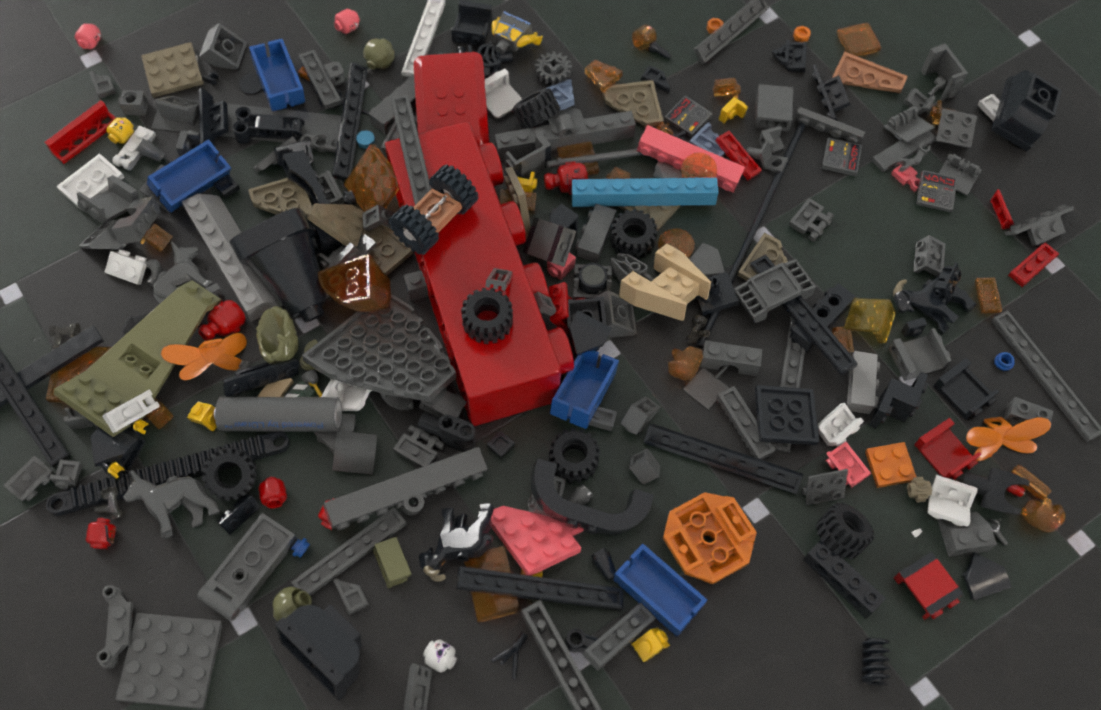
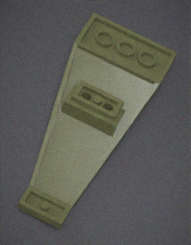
[54,280,221,437]

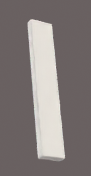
[402,0,445,77]

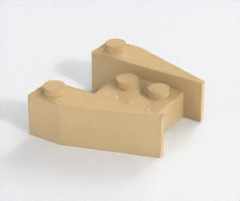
[619,243,711,321]

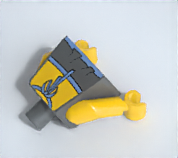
[492,11,543,54]

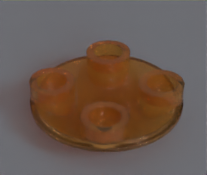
[681,152,717,178]
[658,229,695,259]

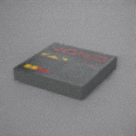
[664,96,713,138]
[821,138,862,176]
[916,170,958,213]

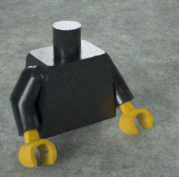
[91,419,149,479]

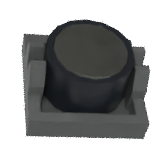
[573,263,612,300]

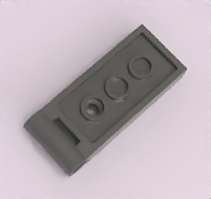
[197,513,298,622]

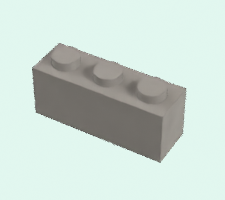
[847,351,880,414]

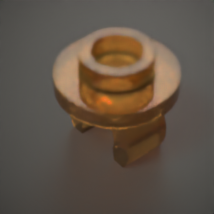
[655,122,673,135]

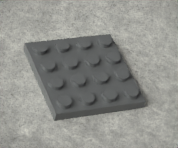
[115,613,223,710]

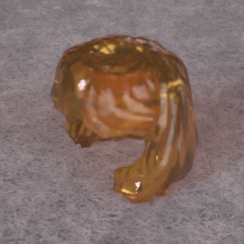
[668,346,703,380]
[1022,498,1066,533]

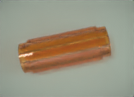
[1011,464,1052,501]

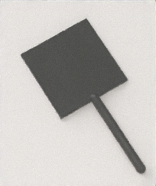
[683,365,730,410]

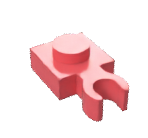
[891,165,920,192]

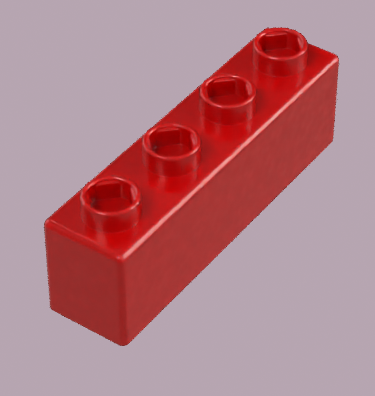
[385,122,574,426]

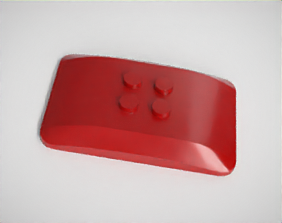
[413,52,489,145]

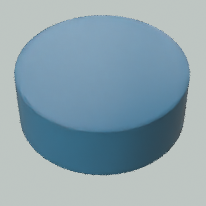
[357,131,375,149]

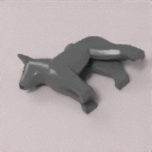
[153,241,214,304]
[123,470,220,539]

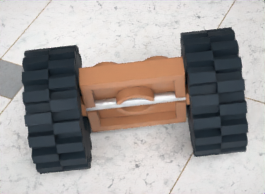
[388,165,479,255]

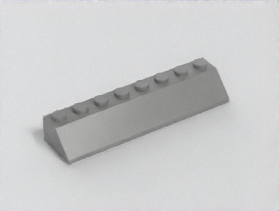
[181,193,283,322]

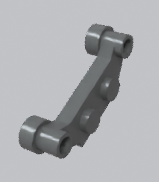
[97,585,133,669]

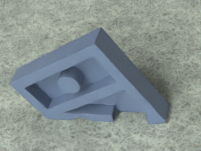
[548,79,575,110]
[689,123,725,157]

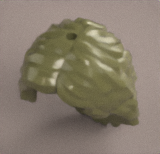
[256,306,299,365]

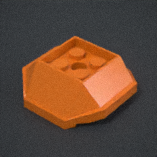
[663,493,757,584]

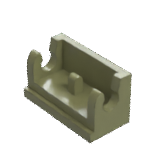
[373,537,411,589]

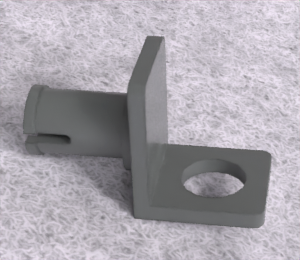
[747,141,788,172]

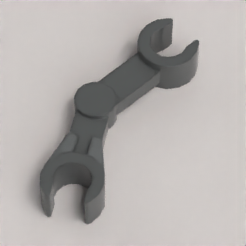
[895,142,930,172]

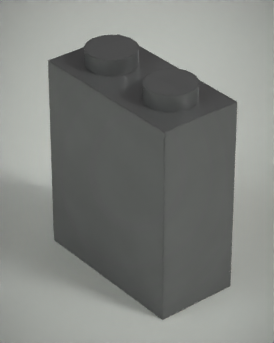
[755,84,793,131]

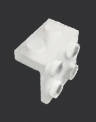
[485,69,522,119]
[321,379,372,411]
[928,475,977,526]

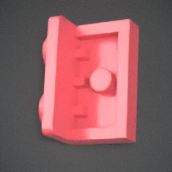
[826,442,871,488]

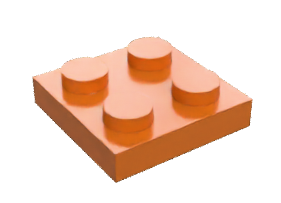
[865,442,916,488]

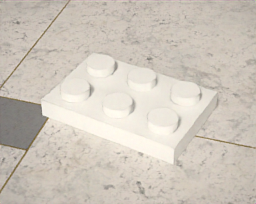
[57,154,124,211]

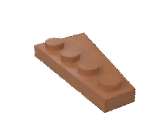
[832,52,908,93]

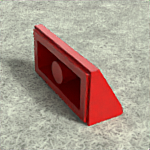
[990,190,1014,229]

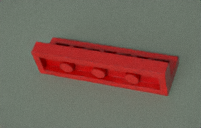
[44,100,116,164]

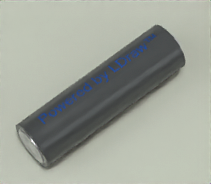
[214,397,342,432]

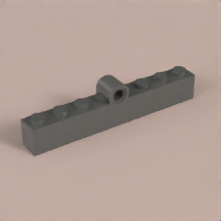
[495,111,636,161]
[323,447,487,531]

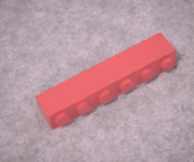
[637,125,745,193]

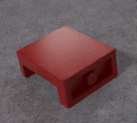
[549,282,585,334]

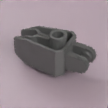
[610,253,654,283]

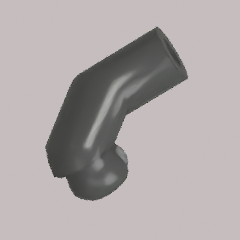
[146,259,162,287]

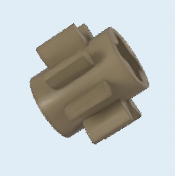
[907,476,932,503]

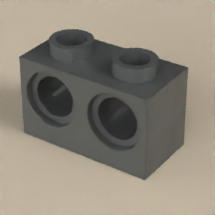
[1004,397,1054,437]

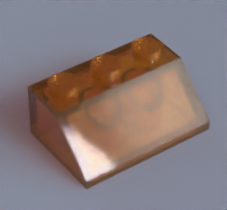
[465,546,519,622]

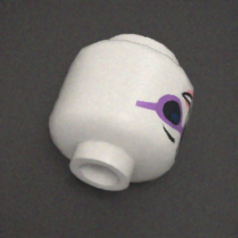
[423,639,457,672]

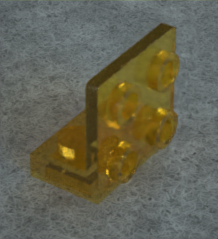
[844,298,896,343]

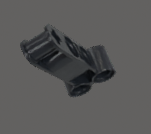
[232,106,305,144]

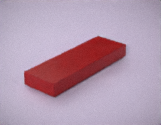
[715,131,762,181]
[1008,242,1059,287]

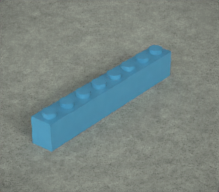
[571,178,719,207]

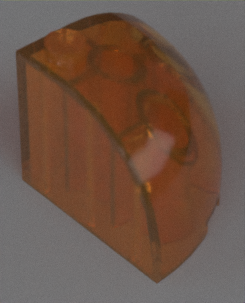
[318,253,391,312]

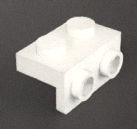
[105,249,147,284]
[817,403,864,446]

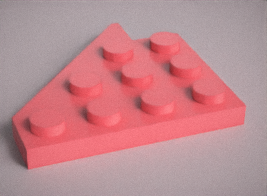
[491,506,584,576]

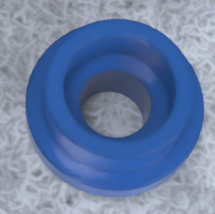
[994,352,1015,371]
[292,538,310,558]

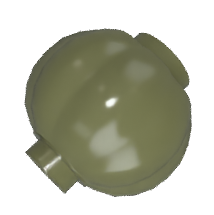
[363,38,395,70]
[273,587,312,621]

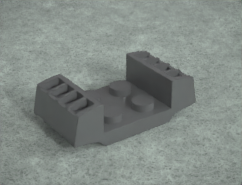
[734,259,816,323]

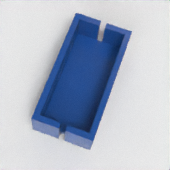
[249,39,305,111]
[147,139,231,213]
[550,350,619,429]
[613,543,707,637]

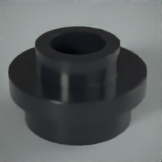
[343,191,357,205]

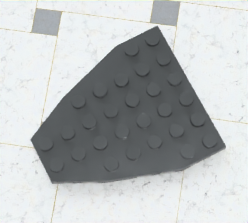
[302,290,457,402]

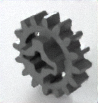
[535,51,572,85]

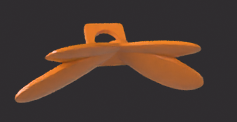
[161,333,247,380]
[966,417,1051,461]

